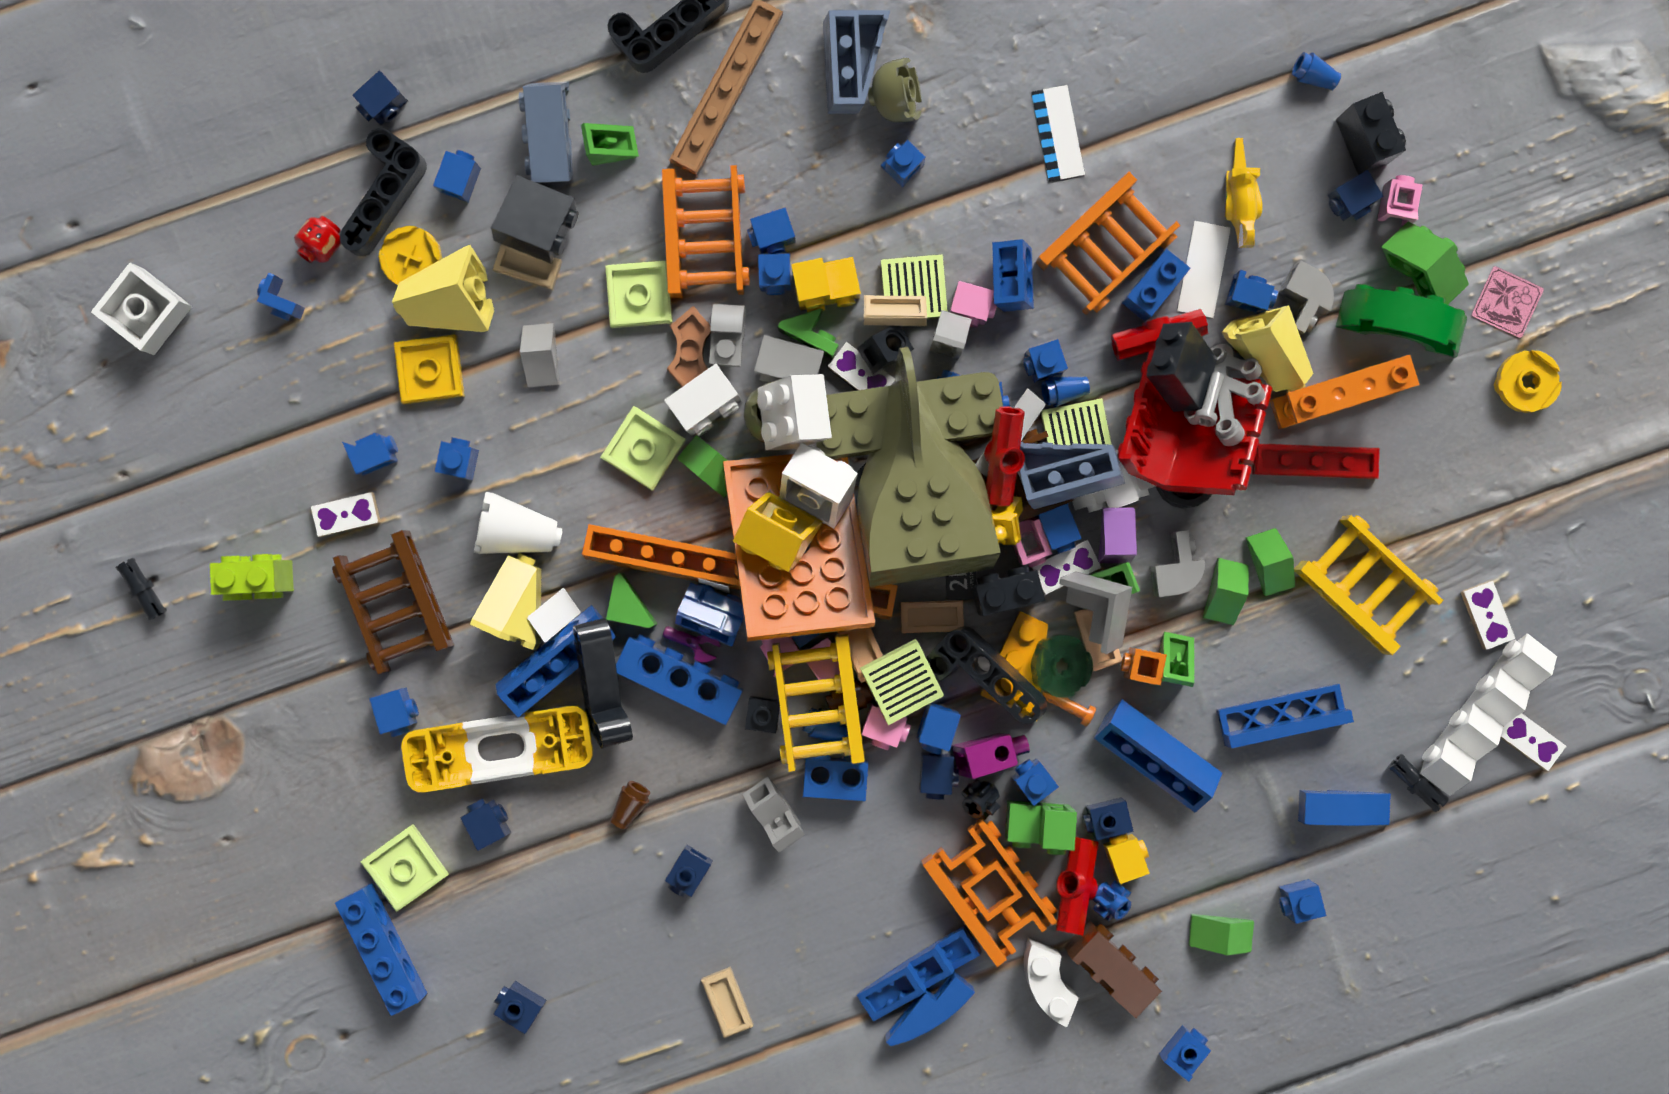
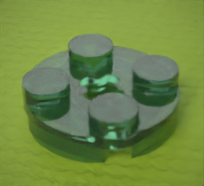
[1031,635,1093,698]

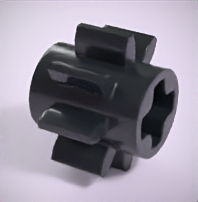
[961,779,1001,820]

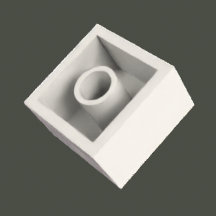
[91,263,192,355]
[665,363,741,436]
[757,374,832,450]
[779,443,858,529]

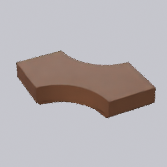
[667,306,711,387]

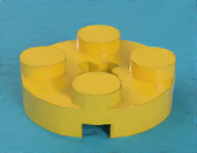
[1494,350,1562,413]

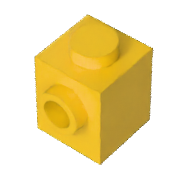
[1103,833,1150,884]

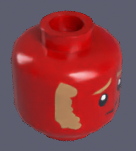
[294,216,341,263]

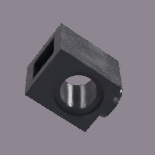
[857,326,914,374]
[745,696,780,734]

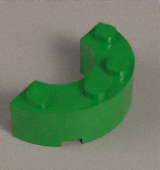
[1335,284,1467,358]

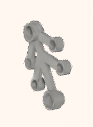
[1184,344,1266,446]

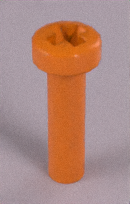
[1042,687,1096,727]

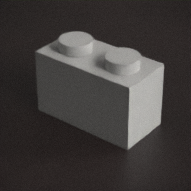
[754,335,824,383]

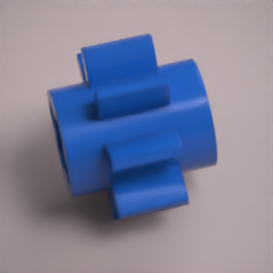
[1093,881,1131,922]

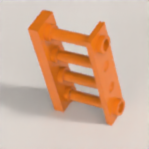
[662,165,750,298]
[1035,171,1181,315]
[1270,354,1420,429]

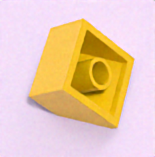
[733,492,823,572]

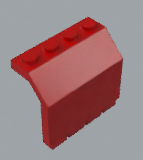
[1118,350,1273,496]

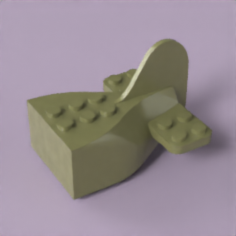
[816,347,1003,587]

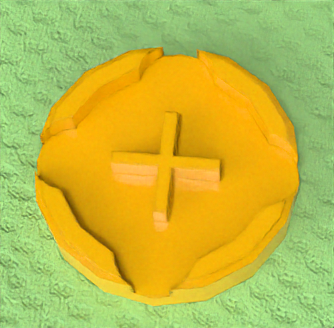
[378,226,442,285]

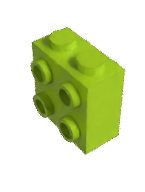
[210,554,294,601]

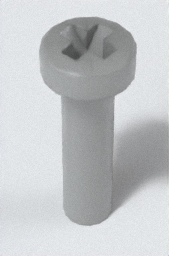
[1194,372,1224,427]

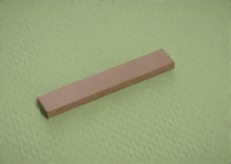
[669,0,783,176]

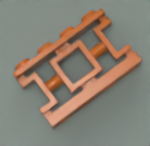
[921,817,1057,967]

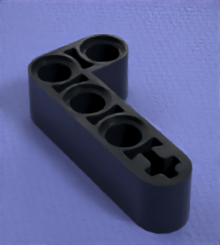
[607,0,730,73]
[340,128,427,256]
[573,618,633,749]
[926,626,1047,724]

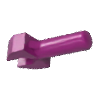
[663,626,721,663]

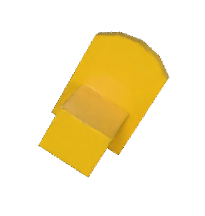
[991,497,1023,545]

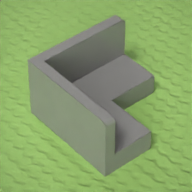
[1059,571,1132,654]

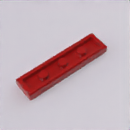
[1252,443,1380,479]

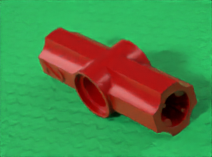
[1110,309,1209,361]
[984,406,1025,506]
[1056,837,1099,936]

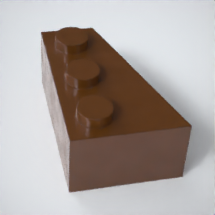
[1064,920,1162,1018]

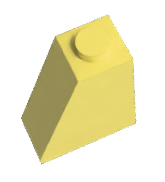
[392,245,494,332]
[1222,305,1314,392]
[470,553,541,650]

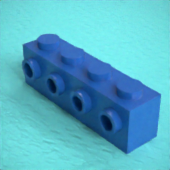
[1094,699,1223,813]

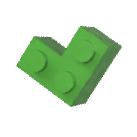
[1382,221,1469,305]
[1005,800,1077,855]

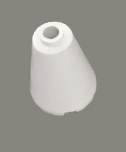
[474,492,562,554]

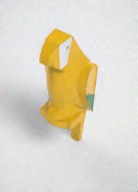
[1225,138,1262,248]

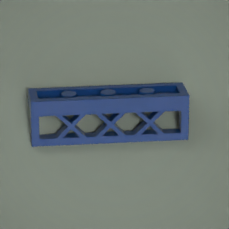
[1217,684,1354,748]

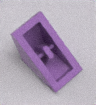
[1098,508,1137,563]

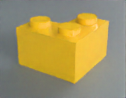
[791,257,861,313]

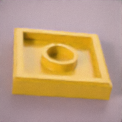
[394,334,465,404]

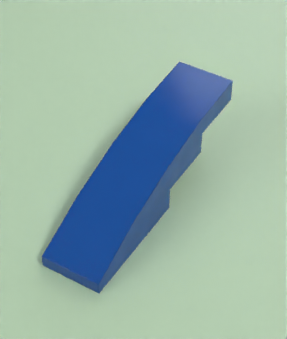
[856,925,982,1021]

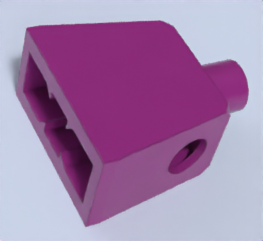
[951,733,1030,779]

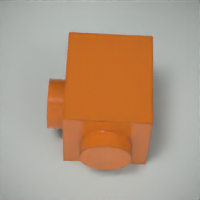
[1121,647,1167,686]

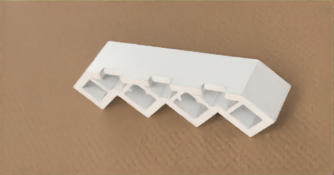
[1420,634,1557,796]

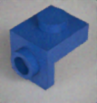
[257,273,305,321]

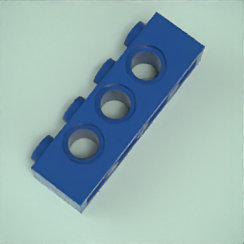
[495,605,616,717]
[616,634,744,725]
[335,882,428,1016]

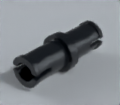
[115,558,167,621]
[1388,754,1449,812]

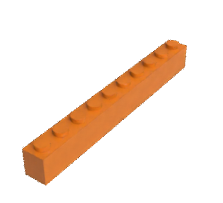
[582,524,898,620]

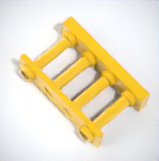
[1294,515,1444,655]
[767,634,865,772]

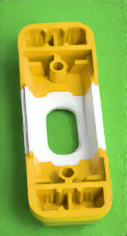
[401,706,593,792]

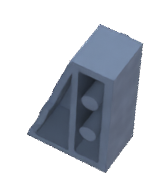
[823,10,890,114]
[519,81,573,183]
[1020,442,1125,509]

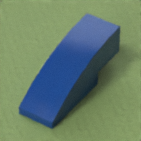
[1298,790,1391,826]
[885,971,975,1046]

